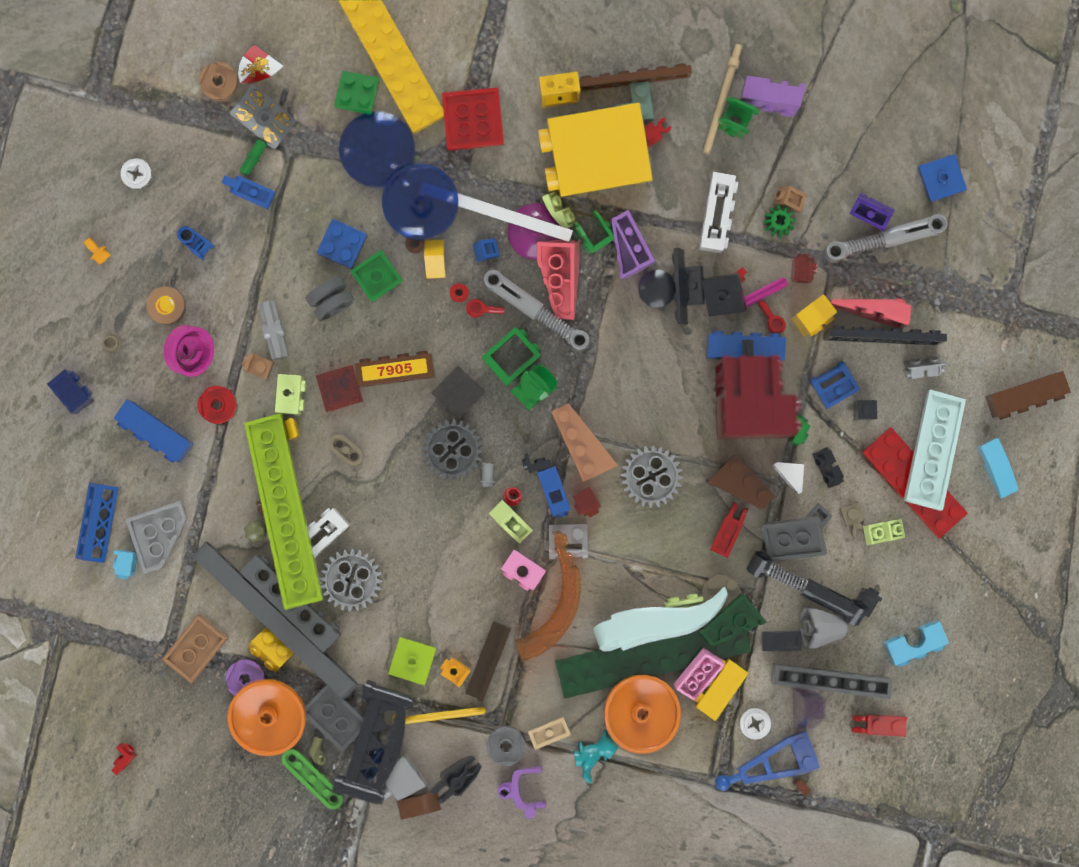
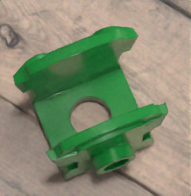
[718,97,759,139]
[573,209,614,253]
[510,364,558,411]

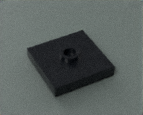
[701,273,747,317]

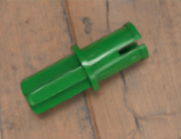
[239,139,268,176]

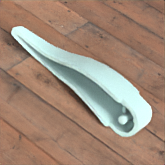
[593,587,728,651]

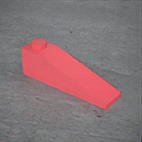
[537,240,580,320]
[830,298,911,329]

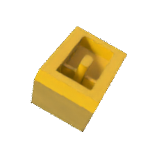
[424,240,446,279]

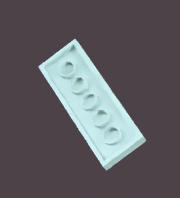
[904,390,966,511]

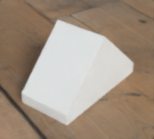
[771,462,804,494]

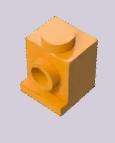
[440,657,471,688]

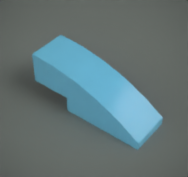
[977,438,1018,499]

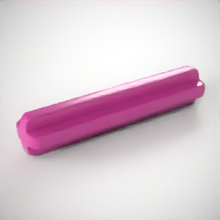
[744,277,788,308]

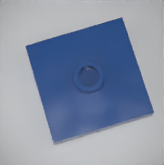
[917,154,967,203]

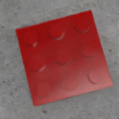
[442,87,504,151]

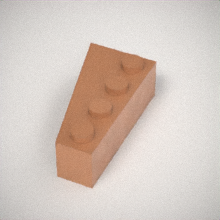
[551,403,618,482]

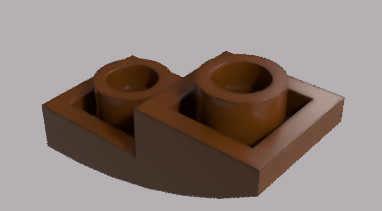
[397,791,441,819]

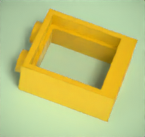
[539,71,580,108]

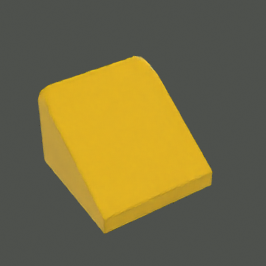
[284,418,300,440]

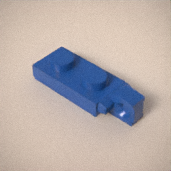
[222,176,276,210]

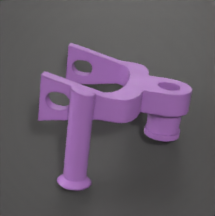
[498,766,547,819]

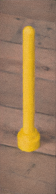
[393,707,486,726]

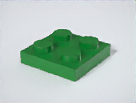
[334,71,380,115]
[350,250,404,303]

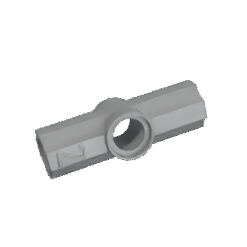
[258,300,288,360]

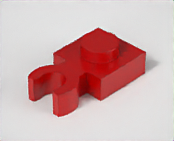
[644,118,672,149]

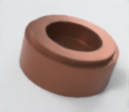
[792,778,811,797]

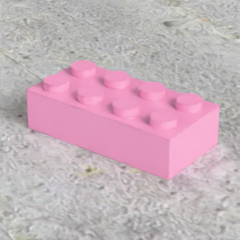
[674,648,724,701]

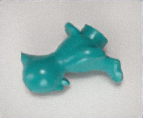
[574,729,619,784]

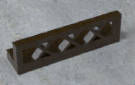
[465,621,511,703]

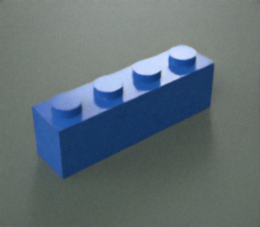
[706,331,786,361]
[113,399,194,463]

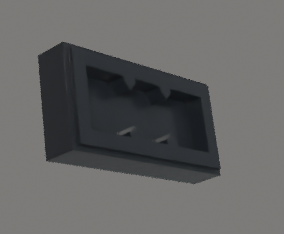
[761,631,801,651]

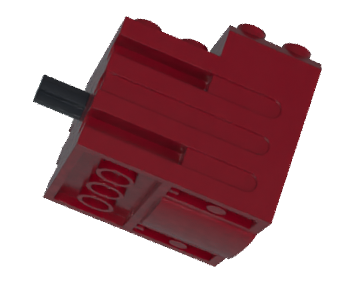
[715,339,801,440]

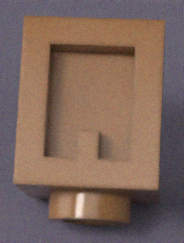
[773,185,806,213]
[242,353,274,380]

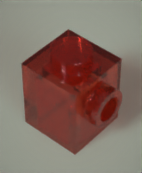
[791,254,817,283]
[573,487,601,517]

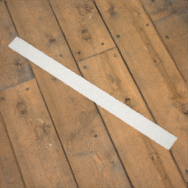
[419,182,573,242]

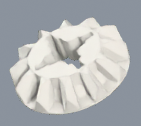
[121,158,152,189]
[740,708,771,739]

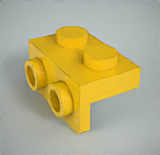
[248,627,294,673]

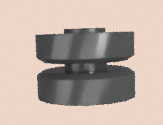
[305,276,355,322]

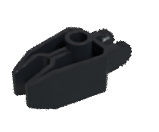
[430,755,482,804]

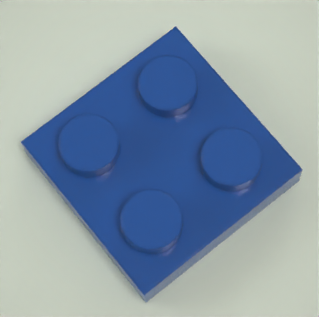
[317,219,367,269]

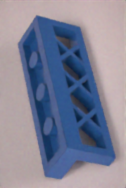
[75,482,118,563]

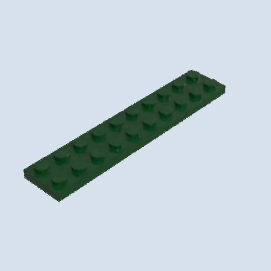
[555,627,751,699]

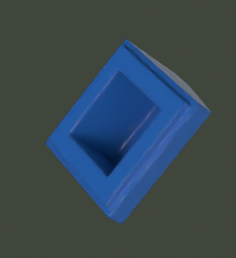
[473,238,500,262]

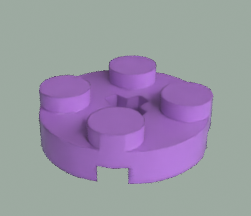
[226,659,266,696]

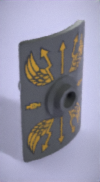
[230,84,296,149]

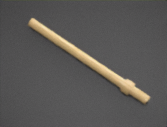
[703,44,743,155]

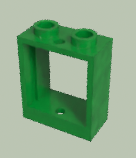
[481,327,541,387]

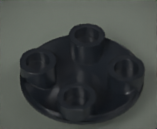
[638,270,676,308]

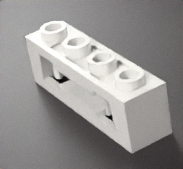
[699,172,738,254]
[308,508,350,558]

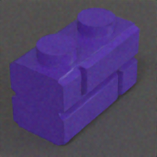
[849,193,895,231]

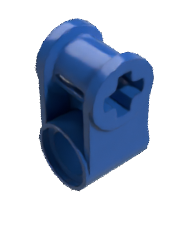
[177,226,215,260]

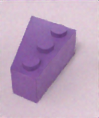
[740,76,806,117]
[611,210,657,280]

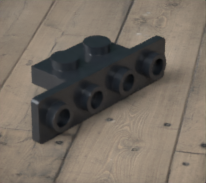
[672,247,705,325]

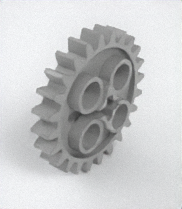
[620,445,683,508]
[320,549,383,612]

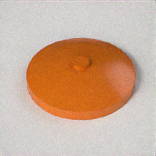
[603,675,681,754]
[227,679,306,756]

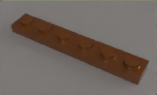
[579,63,692,92]

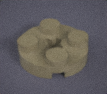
[701,574,741,613]

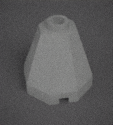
[799,607,849,648]

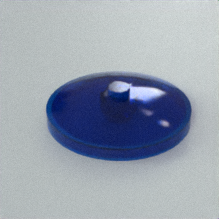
[339,111,415,188]
[382,164,459,241]

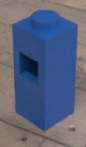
[538,466,571,519]

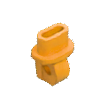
[83,237,111,265]

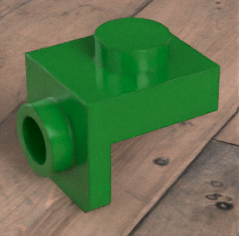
[790,415,811,446]

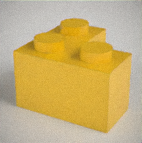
[790,294,837,337]

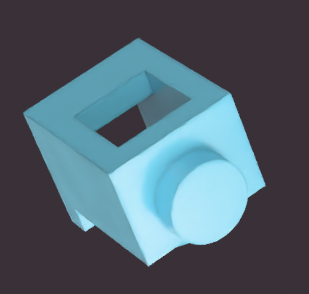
[113,550,138,579]

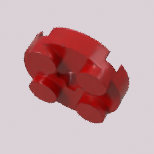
[197,386,237,424]

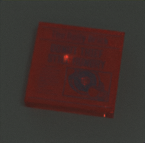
[316,365,364,412]

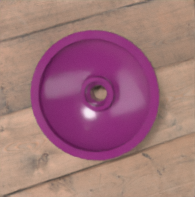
[508,203,562,260]

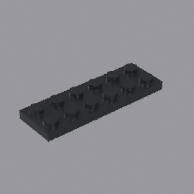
[823,326,947,346]

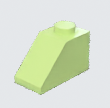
[489,500,533,544]

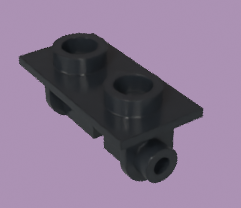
[812,447,844,488]

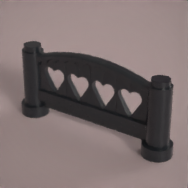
[332,680,415,805]

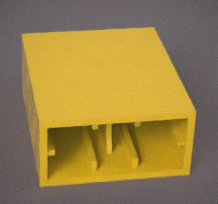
[538,102,653,198]

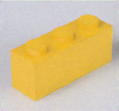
[695,658,748,721]

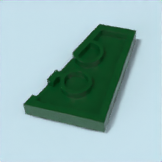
[698,593,767,647]

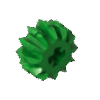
[763,205,796,238]

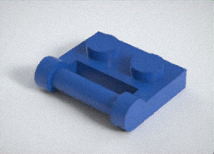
[809,361,860,409]

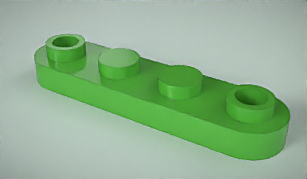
[282,748,344,809]

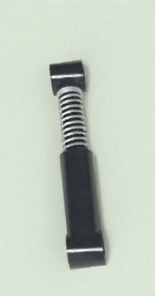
[746,551,869,626]

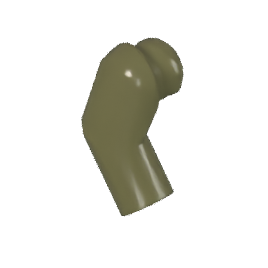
[309,736,326,765]

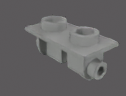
[903,356,947,379]

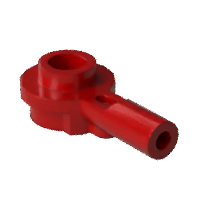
[466,299,504,318]
[758,300,786,334]

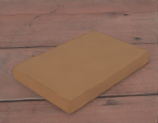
[162,614,229,684]

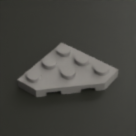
[125,501,188,574]

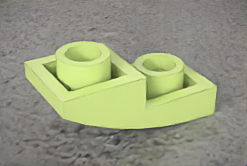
[542,192,575,228]
[863,519,905,545]

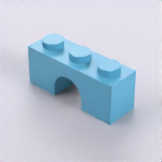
[882,620,949,667]

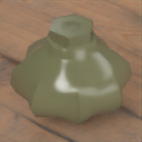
[244,520,267,543]

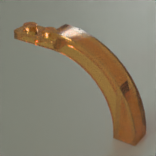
[515,530,581,662]

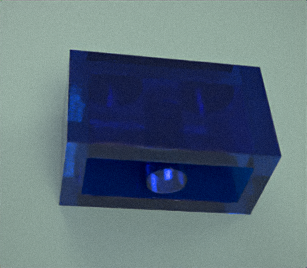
[47,369,94,415]

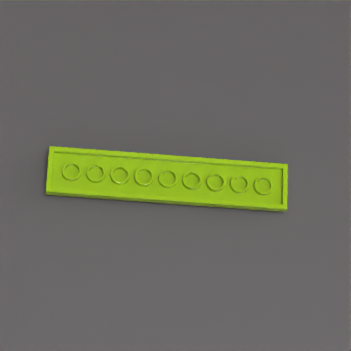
[244,413,324,610]

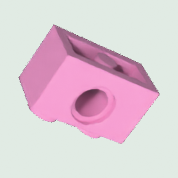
[501,549,546,591]

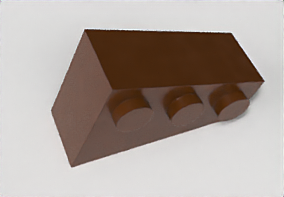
[706,455,776,510]

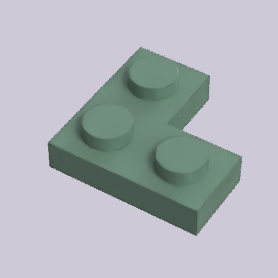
[614,81,654,122]

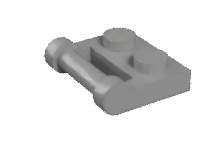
[549,524,588,559]

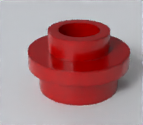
[450,283,469,302]
[503,487,522,506]

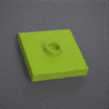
[388,637,437,685]

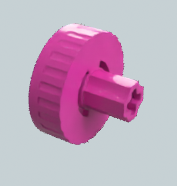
[163,325,214,377]

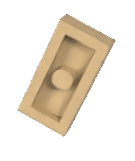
[528,716,571,750]

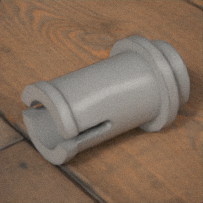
[480,463,495,487]

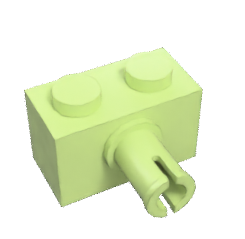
[275,374,306,415]

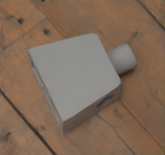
[381,753,427,801]

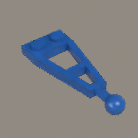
[715,730,820,791]

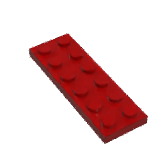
[861,427,968,539]

